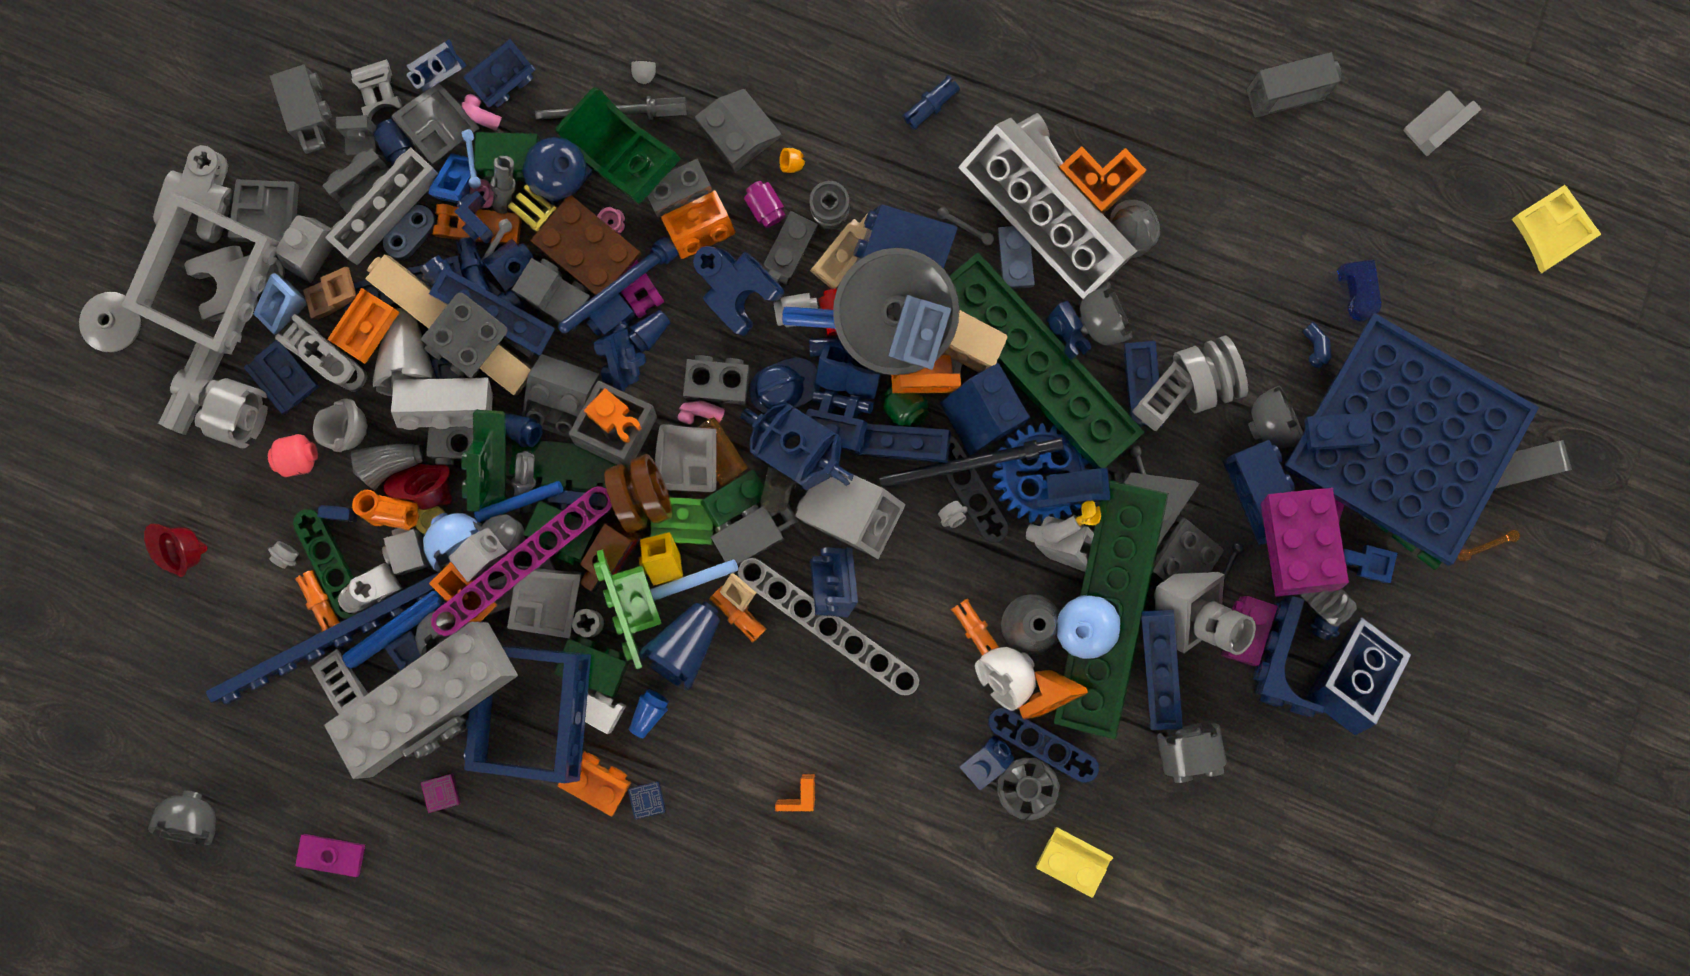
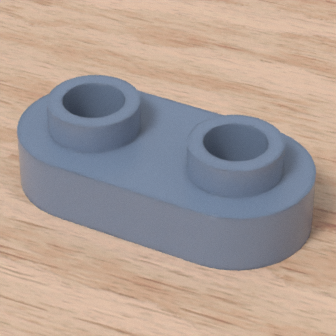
[383,205,436,260]

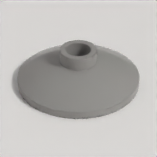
[79,292,141,352]

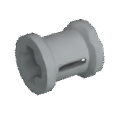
[572,609,604,637]

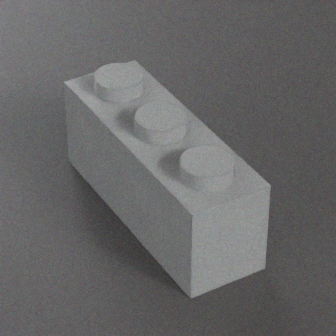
[391,378,493,430]

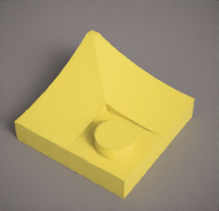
[1512,185,1601,274]

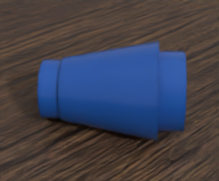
[628,689,669,738]

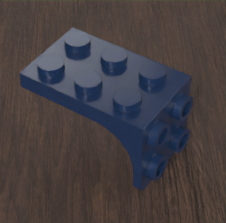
[1253,596,1325,717]

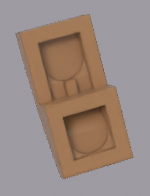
[303,267,357,320]

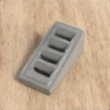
[1133,361,1193,431]
[311,649,368,714]

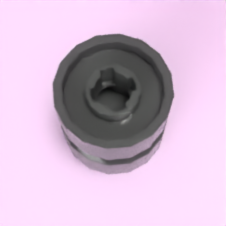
[809,181,850,230]

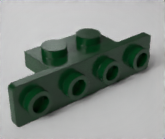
[461,409,506,524]

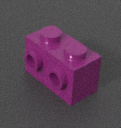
[1221,596,1278,666]

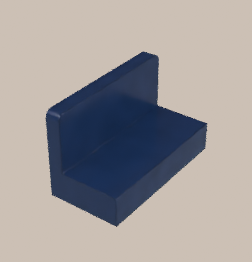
[1037,468,1110,507]

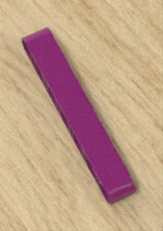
[431,487,612,636]

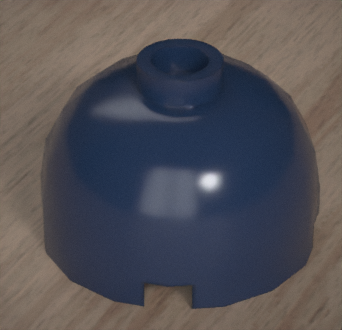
[522,137,586,201]

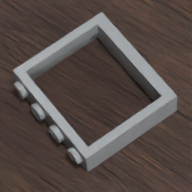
[121,193,280,355]

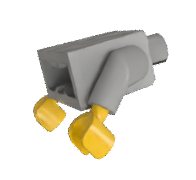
[1026,501,1101,572]

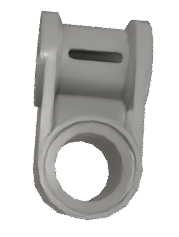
[338,563,403,614]

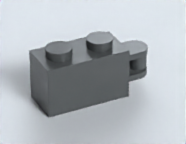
[270,64,332,154]
[711,503,799,566]

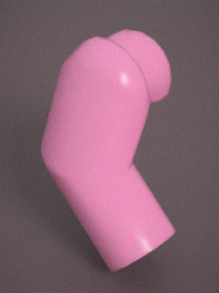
[678,400,725,424]

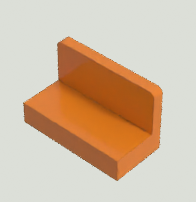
[891,355,961,393]
[775,774,815,811]

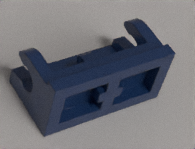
[810,547,858,617]

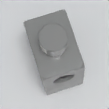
[275,215,334,283]

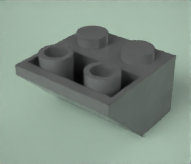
[522,354,599,439]

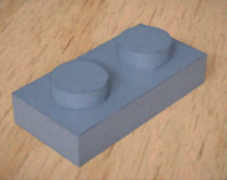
[997,226,1035,289]

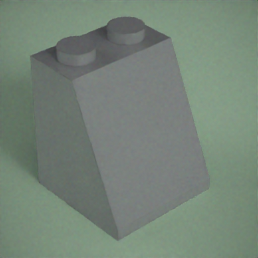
[795,475,906,559]

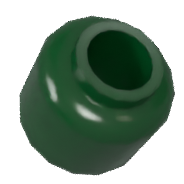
[883,386,928,427]

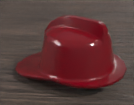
[384,464,452,510]
[144,523,208,577]

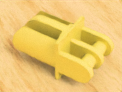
[507,184,557,232]

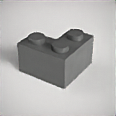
[512,258,591,332]

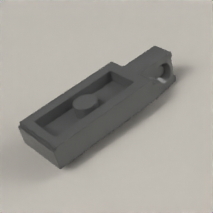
[763,211,818,285]

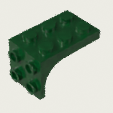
[556,87,681,204]

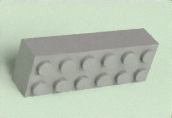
[958,118,1137,299]
[324,622,518,779]

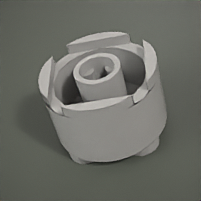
[195,378,268,448]

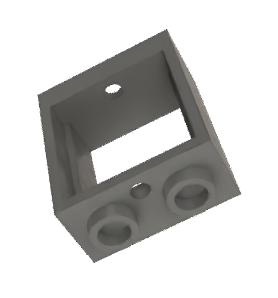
[1247,52,1341,118]

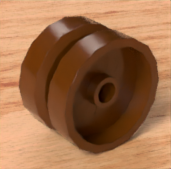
[604,454,673,533]

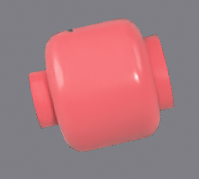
[268,434,318,477]

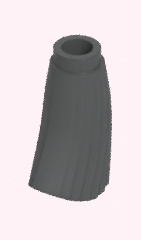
[351,444,424,491]

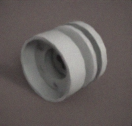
[1173,335,1248,414]

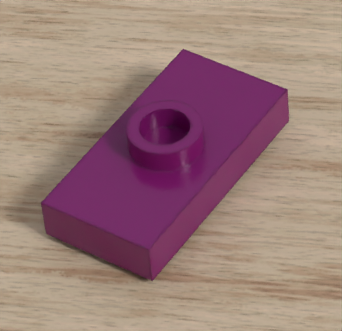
[295,834,365,877]

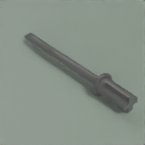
[535,96,687,120]

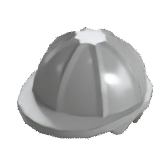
[313,399,368,452]

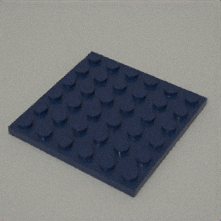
[1283,313,1539,566]

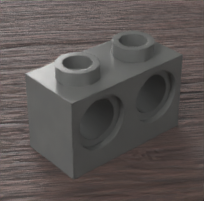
[647,159,712,220]
[683,355,750,406]

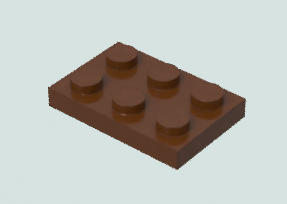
[530,195,641,295]

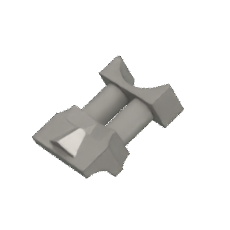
[351,59,403,120]

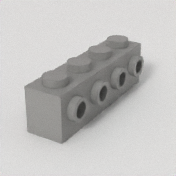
[325,147,438,265]

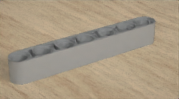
[738,558,919,695]

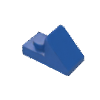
[429,154,478,204]

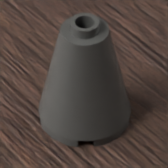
[1001,594,1060,656]

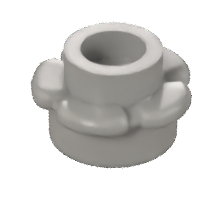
[938,501,967,528]
[268,541,299,569]

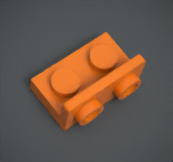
[661,190,735,259]
[558,751,631,817]

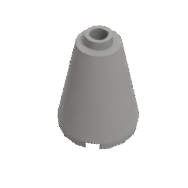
[373,308,436,396]

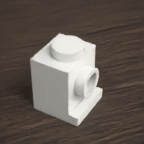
[585,691,626,734]

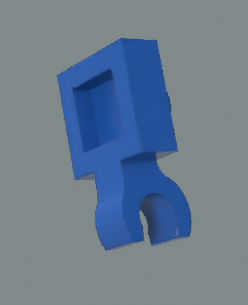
[1343,545,1397,583]

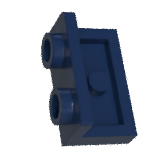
[462,39,536,108]

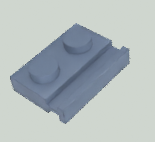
[888,295,951,370]

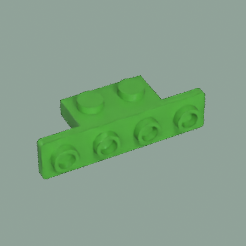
[593,549,661,669]

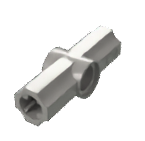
[158,343,224,435]

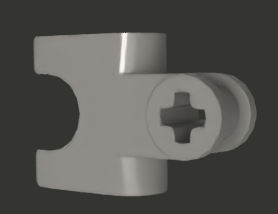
[153,145,233,243]
[184,246,285,322]
[275,314,368,392]

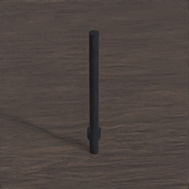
[880,437,1064,488]

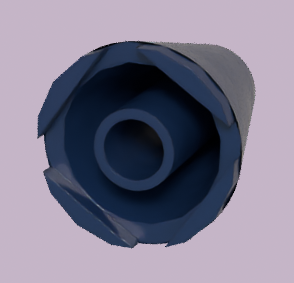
[638,601,720,691]

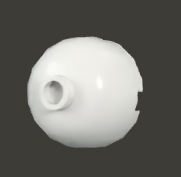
[975,647,1036,711]

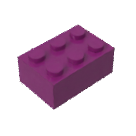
[1261,488,1349,597]

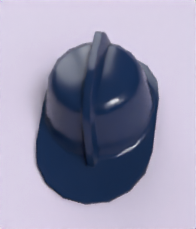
[749,357,820,413]

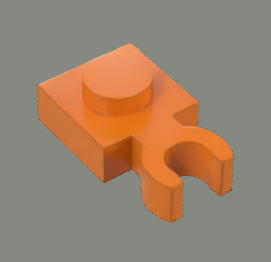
[584,388,642,443]

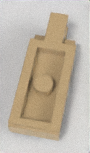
[810,213,868,289]

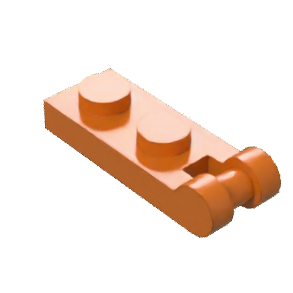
[433,204,522,246]

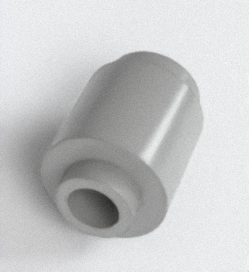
[774,293,818,328]

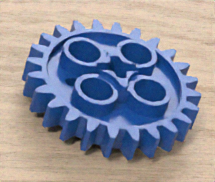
[992,423,1089,523]

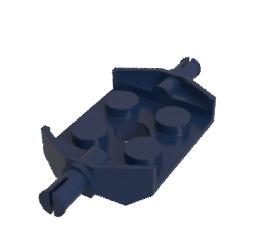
[740,403,854,491]

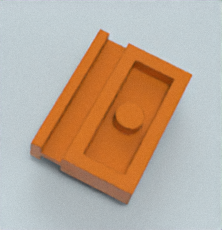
[327,288,400,364]

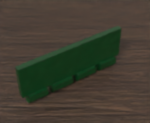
[509,440,617,494]

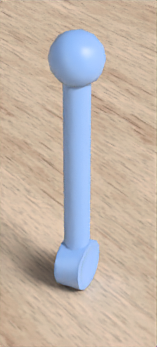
[462,129,481,189]

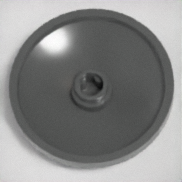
[833,248,960,375]

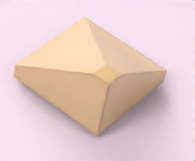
[720,573,756,612]

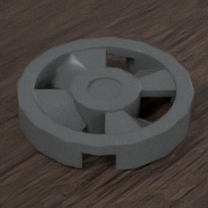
[997,757,1060,820]

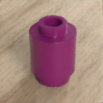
[744,181,786,228]

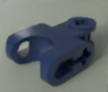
[693,246,784,336]

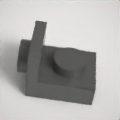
[336,115,377,157]

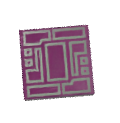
[421,774,461,813]

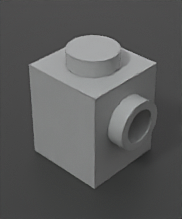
[382,528,431,575]

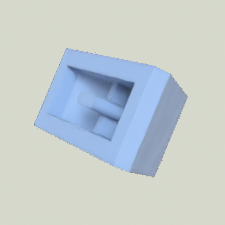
[253,273,307,335]

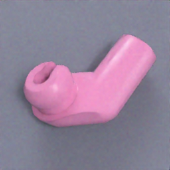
[462,94,502,131]

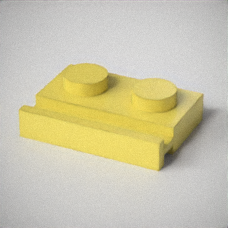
[1036,827,1113,898]

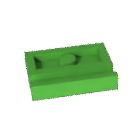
[650,497,714,545]

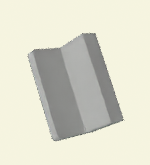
[1404,91,1481,156]

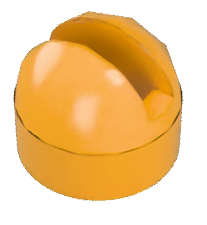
[779,148,805,173]

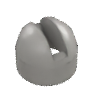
[631,61,656,84]

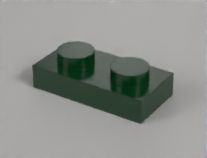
[700,469,769,528]

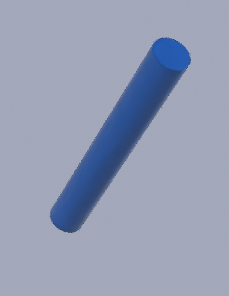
[474,481,563,522]

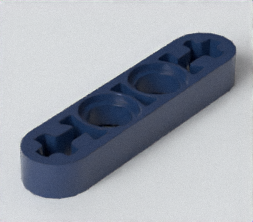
[988,707,1099,783]

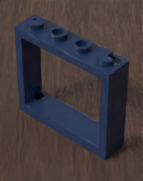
[464,645,591,784]

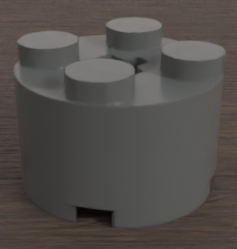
[1157,723,1227,783]

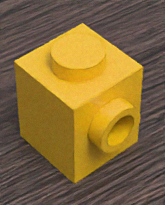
[639,532,683,586]

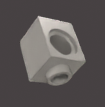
[448,527,507,582]

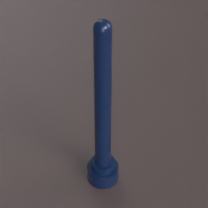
[558,237,678,333]

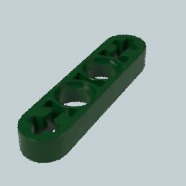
[293,509,365,619]

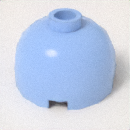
[423,513,479,572]
[1057,595,1121,659]

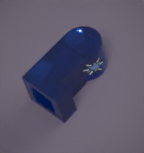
[1337,259,1381,321]

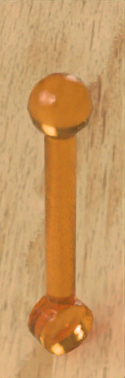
[1458,530,1520,561]

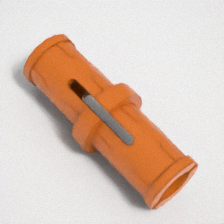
[295,570,340,632]
[709,586,767,643]
[951,599,999,656]

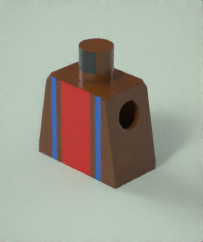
[580,520,643,592]

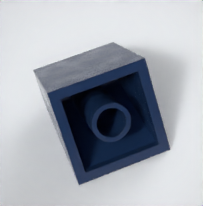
[853,204,958,269]
[940,363,1030,456]

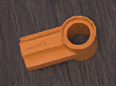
[352,490,419,530]

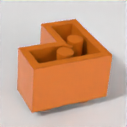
[1059,146,1146,214]

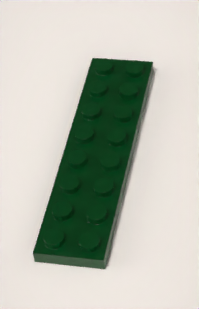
[949,253,1145,469]
[1054,480,1169,739]

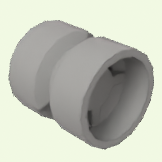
[1194,601,1256,655]

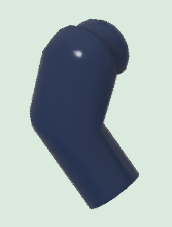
[1302,322,1331,368]

